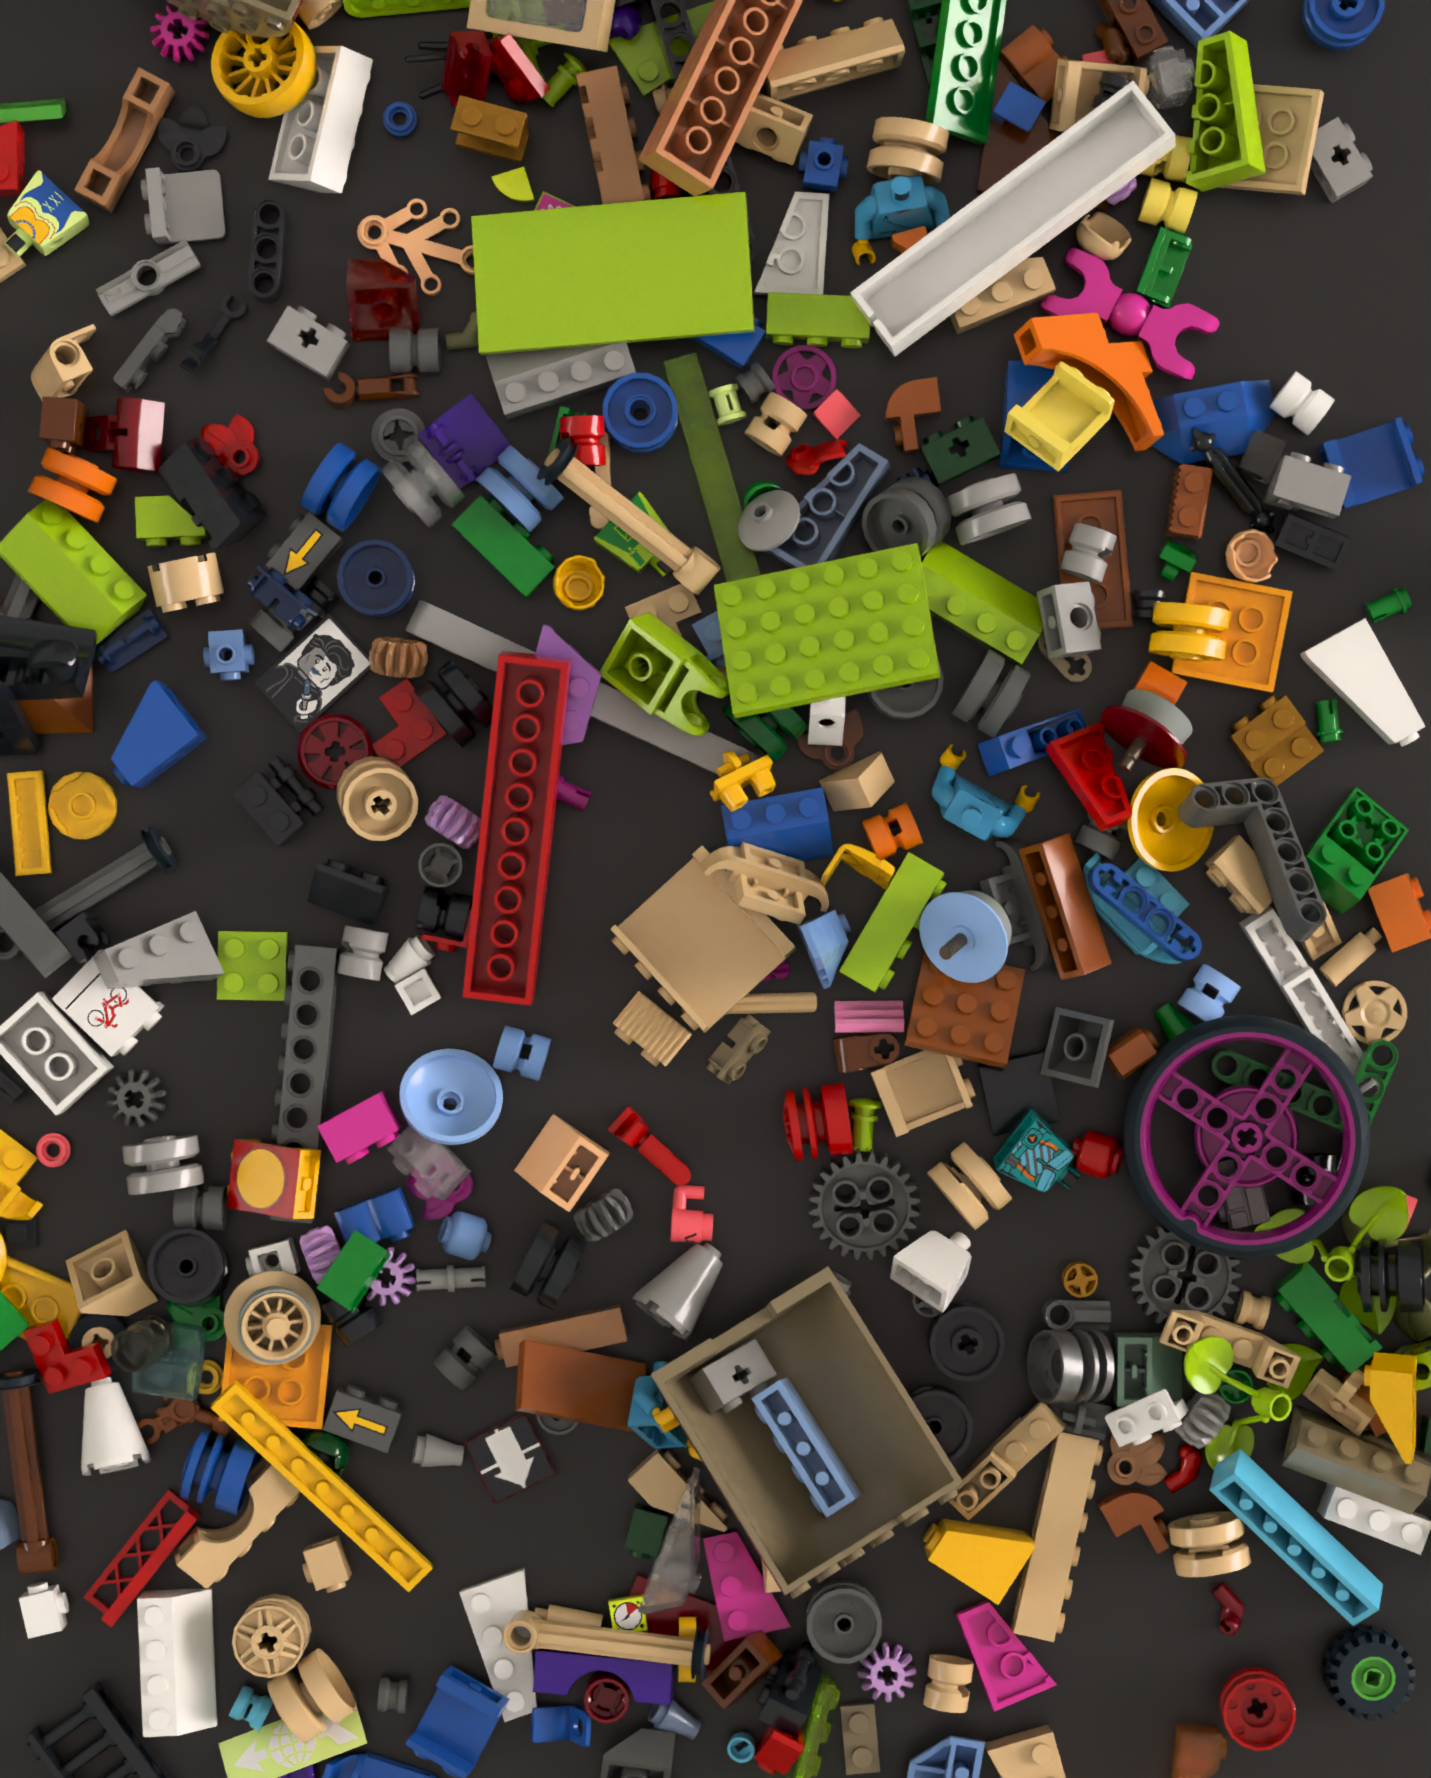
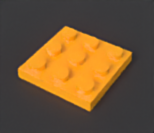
[1171,572,1293,693]
[218,1324,333,1429]

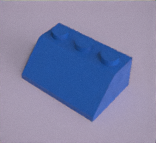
[721,787,834,861]

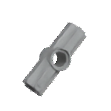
[95,239,202,317]

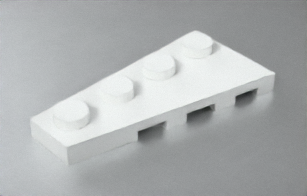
[459,1567,538,1722]

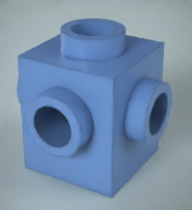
[203,629,254,681]

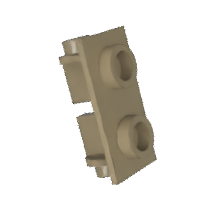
[706,1014,771,1085]

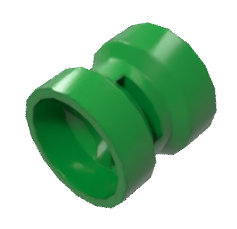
[1217,1365,1253,1404]

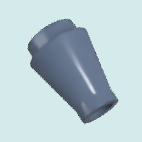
[648,1700,701,1740]

